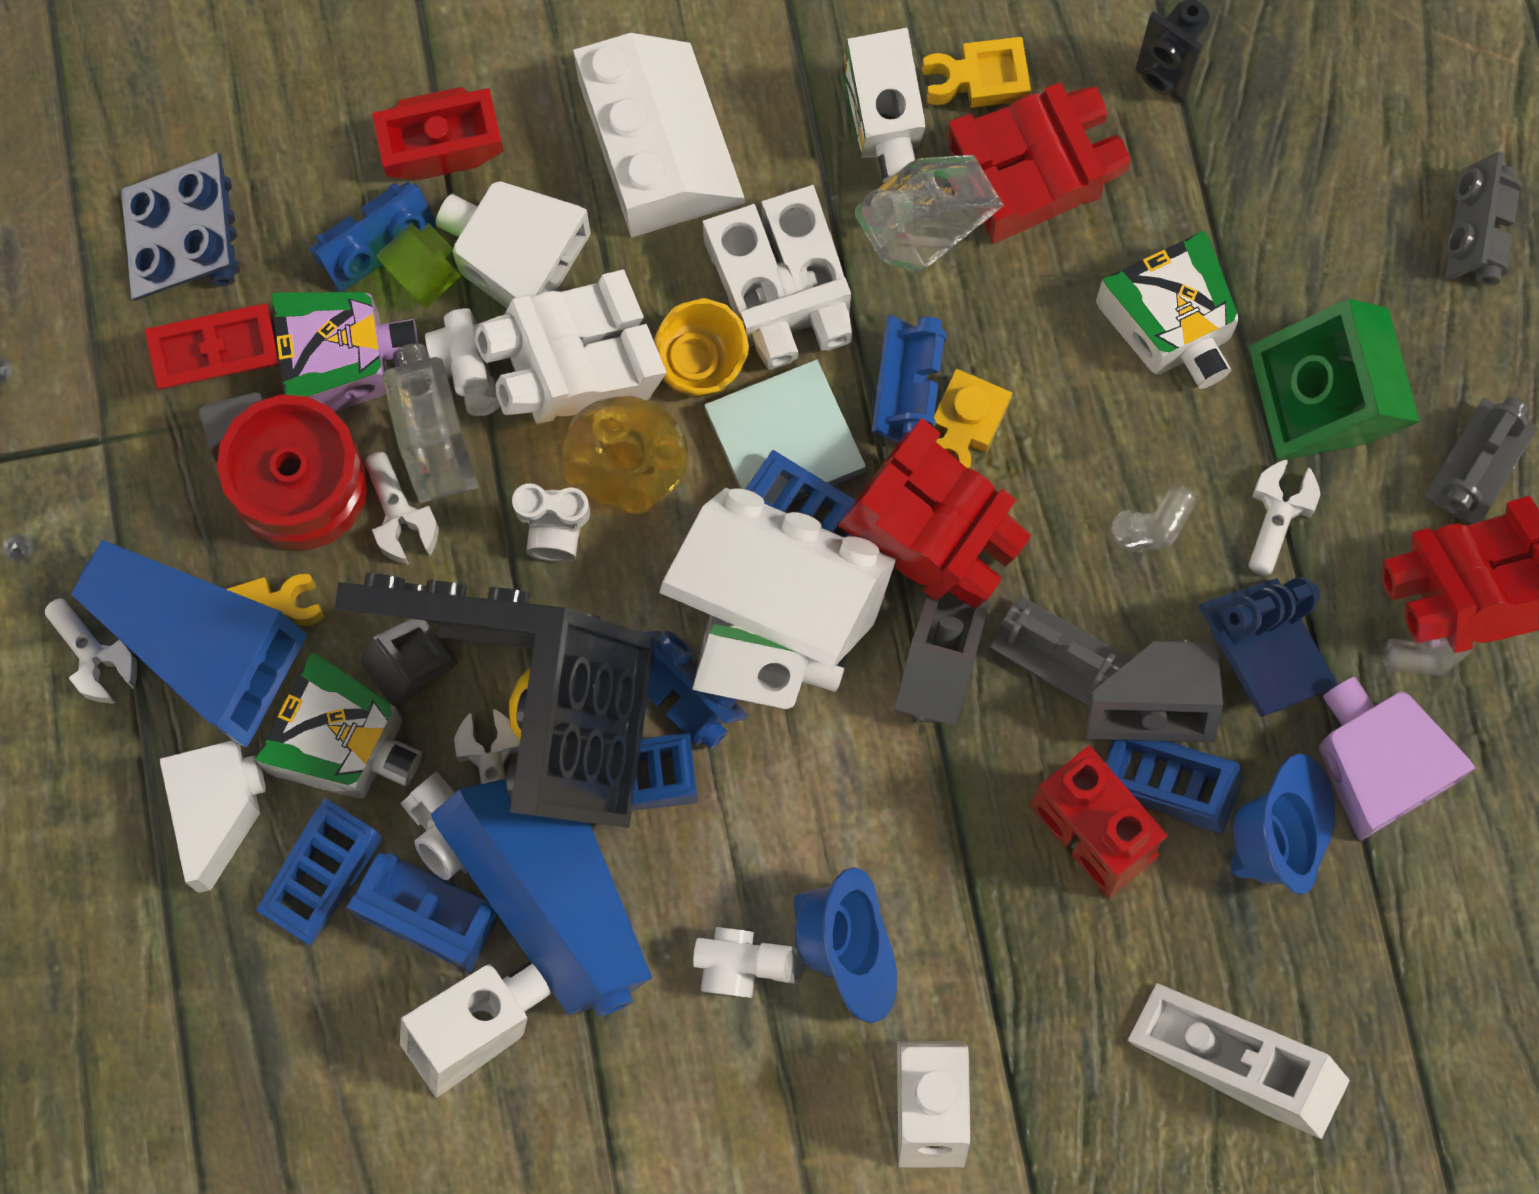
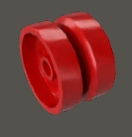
[217,394,368,551]

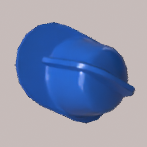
[1230,754,1335,895]
[793,867,897,1023]

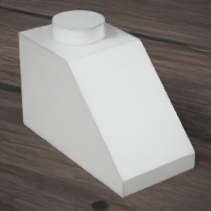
[160,740,266,893]

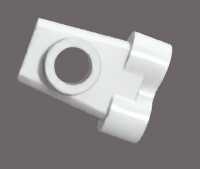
[425,308,500,416]
[512,483,590,562]
[400,771,467,880]
[693,927,803,998]

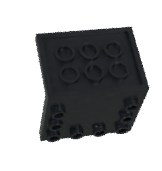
[335,573,656,828]

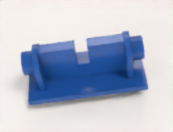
[308,181,437,292]
[871,315,947,443]
[640,630,748,749]

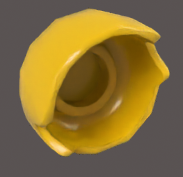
[653,298,749,398]

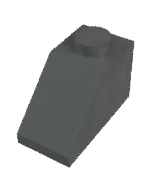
[895,591,990,726]
[1086,640,1223,742]

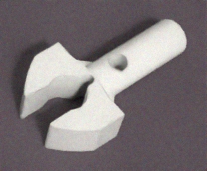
[364,452,439,565]
[1249,460,1321,576]
[45,598,137,704]
[454,709,520,784]

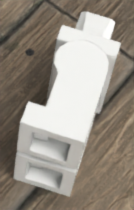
[703,184,852,370]
[475,269,667,424]

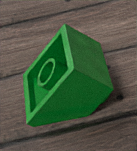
[1248,298,1420,460]

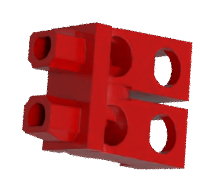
[947,82,1131,244]
[838,418,1031,609]
[1382,495,1539,653]
[1029,745,1168,899]

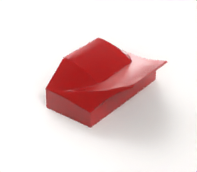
[372,87,504,180]

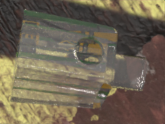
[854,155,1004,273]
[382,344,479,503]

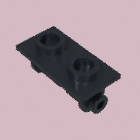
[1135,0,1209,104]

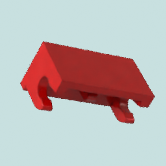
[144,303,280,391]

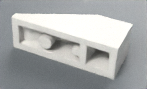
[1128,983,1350,1139]

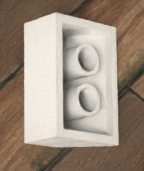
[573,33,745,238]
[659,488,896,668]

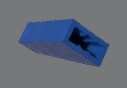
[71,540,308,748]
[431,778,652,1017]

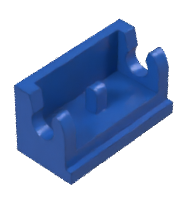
[347,852,499,973]

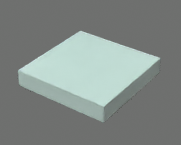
[704,359,866,505]

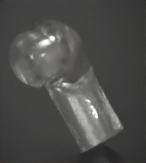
[1112,484,1199,553]
[1384,638,1475,676]

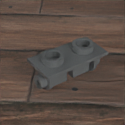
[1445,151,1522,286]
[1422,397,1538,525]
[990,596,1130,707]

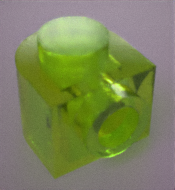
[375,222,461,309]

